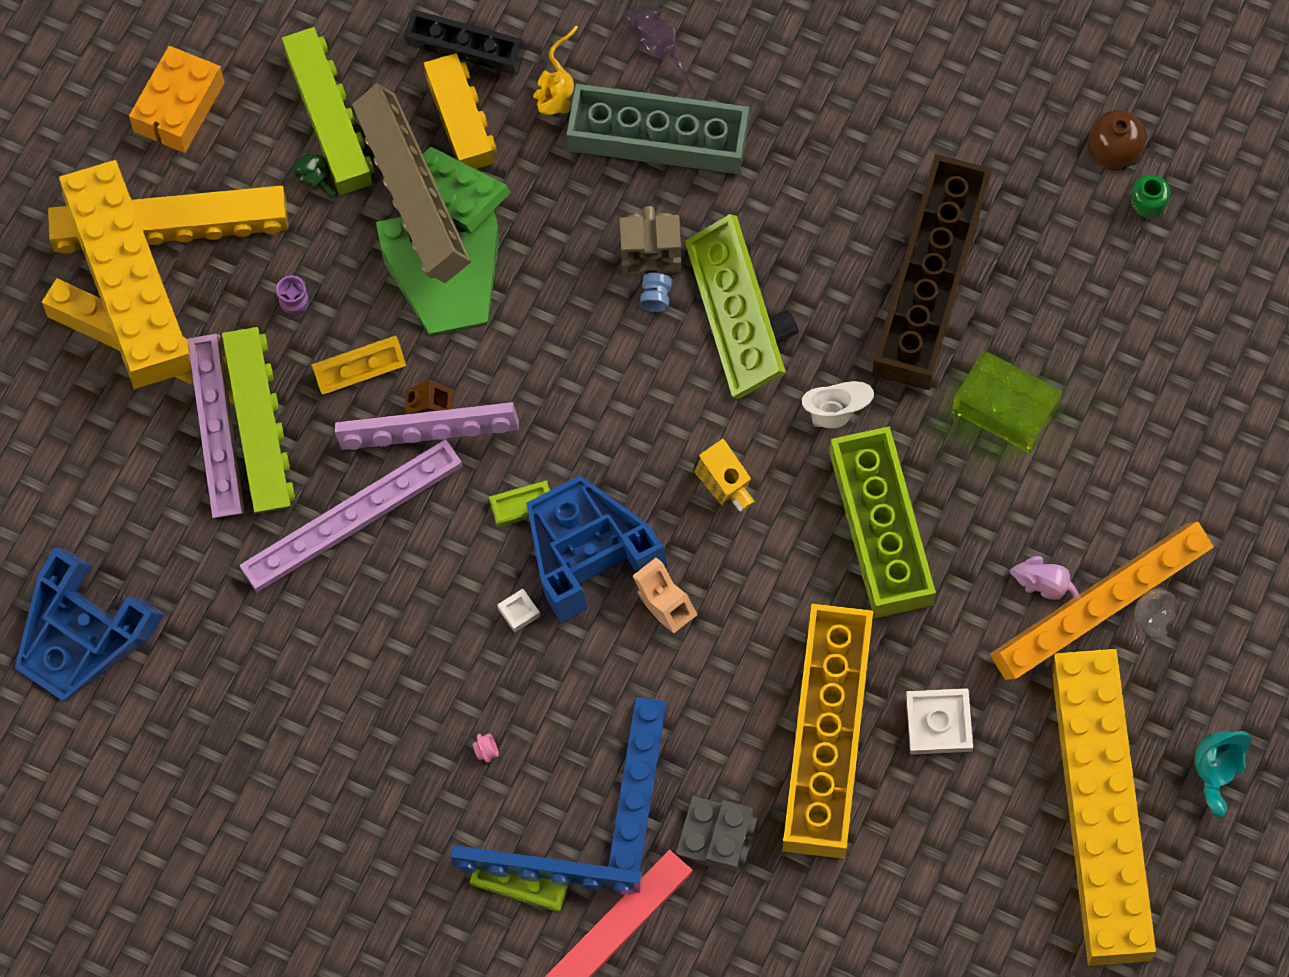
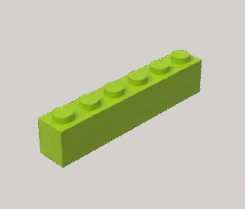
[282,27,375,196]
[222,327,295,514]

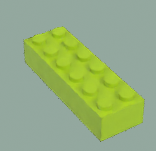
[829,426,936,619]

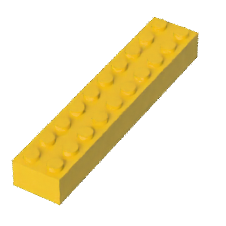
[1051,649,1156,966]

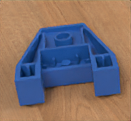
[527,475,668,623]
[15,547,165,701]

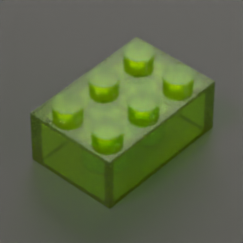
[952,350,1063,454]

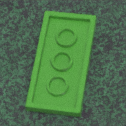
[423,147,511,233]

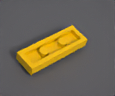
[311,335,406,395]

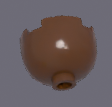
[1088,110,1147,170]

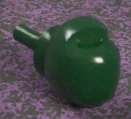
[294,154,337,198]

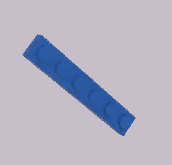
[608,697,667,871]
[451,845,642,895]

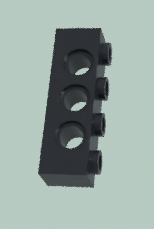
[404,9,526,76]

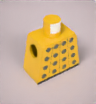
[693,439,755,513]

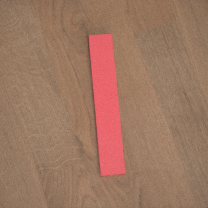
[545,849,693,977]

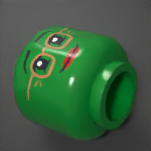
[1130,175,1171,218]

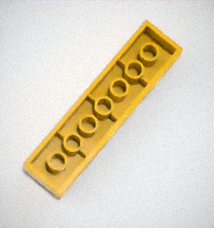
[59,160,192,389]
[782,604,873,859]

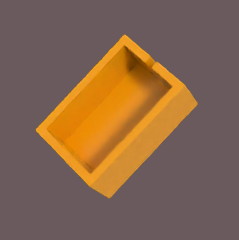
[129,46,225,153]

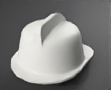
[802,381,874,429]

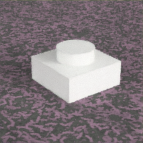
[497,589,540,633]

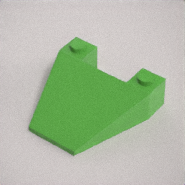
[376,210,499,336]

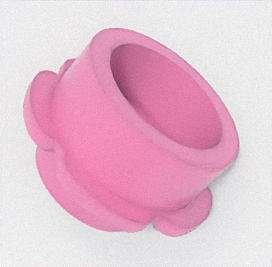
[473,733,499,763]

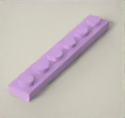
[188,334,245,518]
[335,402,519,450]

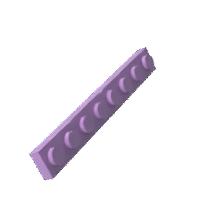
[240,439,463,593]

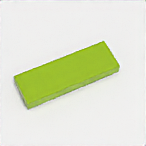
[470,870,569,913]

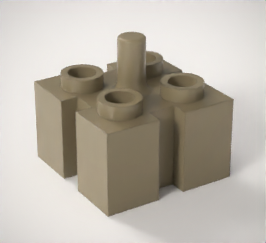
[620,206,681,276]

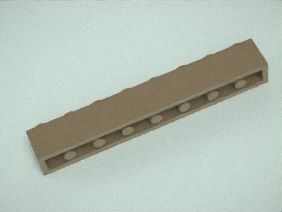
[352,83,471,284]

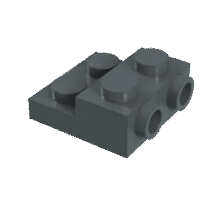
[676,796,758,874]

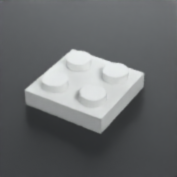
[906,689,973,754]

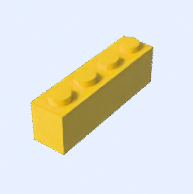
[424,53,497,169]

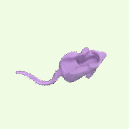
[1010,556,1079,600]

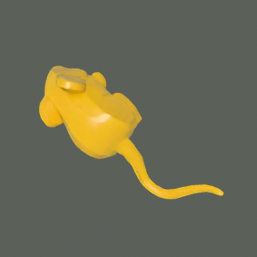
[533,26,578,117]

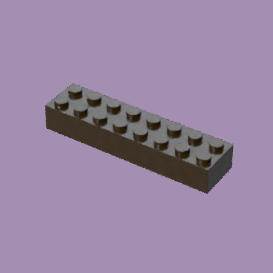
[872,154,992,390]

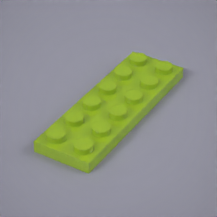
[685,214,786,399]

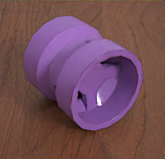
[276,275,309,315]

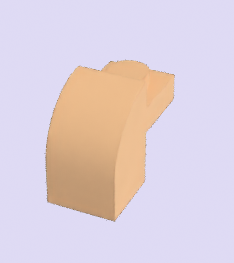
[632,558,697,633]

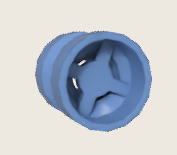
[639,273,672,312]

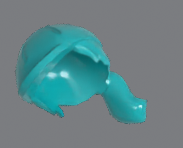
[1194,731,1252,817]

